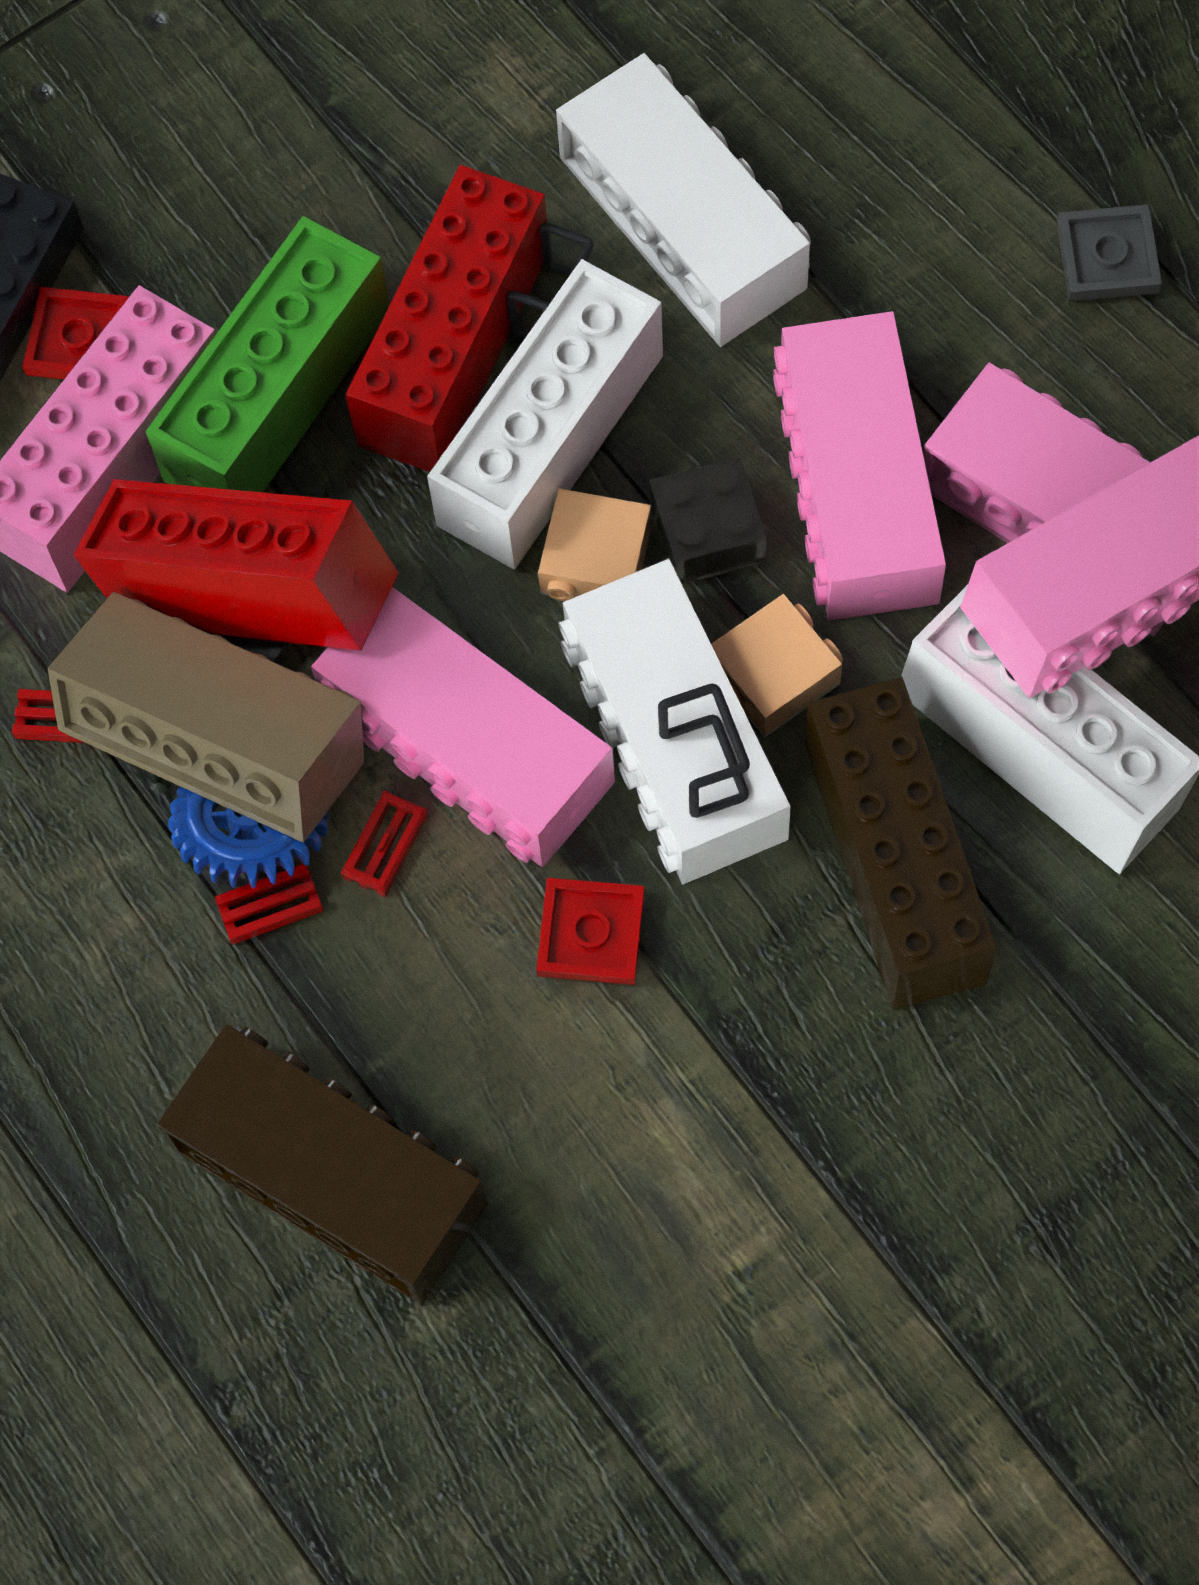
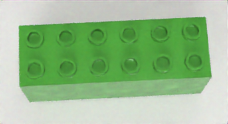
[145,216,390,492]

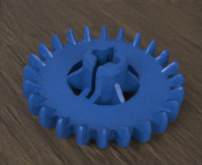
[168,786,329,888]

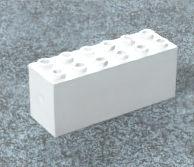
[556,53,811,347]
[427,259,663,570]
[559,559,791,885]
[901,585,1199,875]

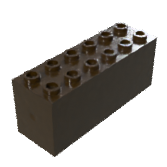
[805,677,996,1010]
[157,1024,488,1306]

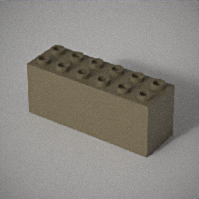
[47,592,364,843]

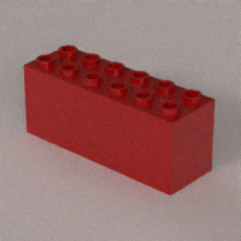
[345,165,547,472]
[73,479,399,651]

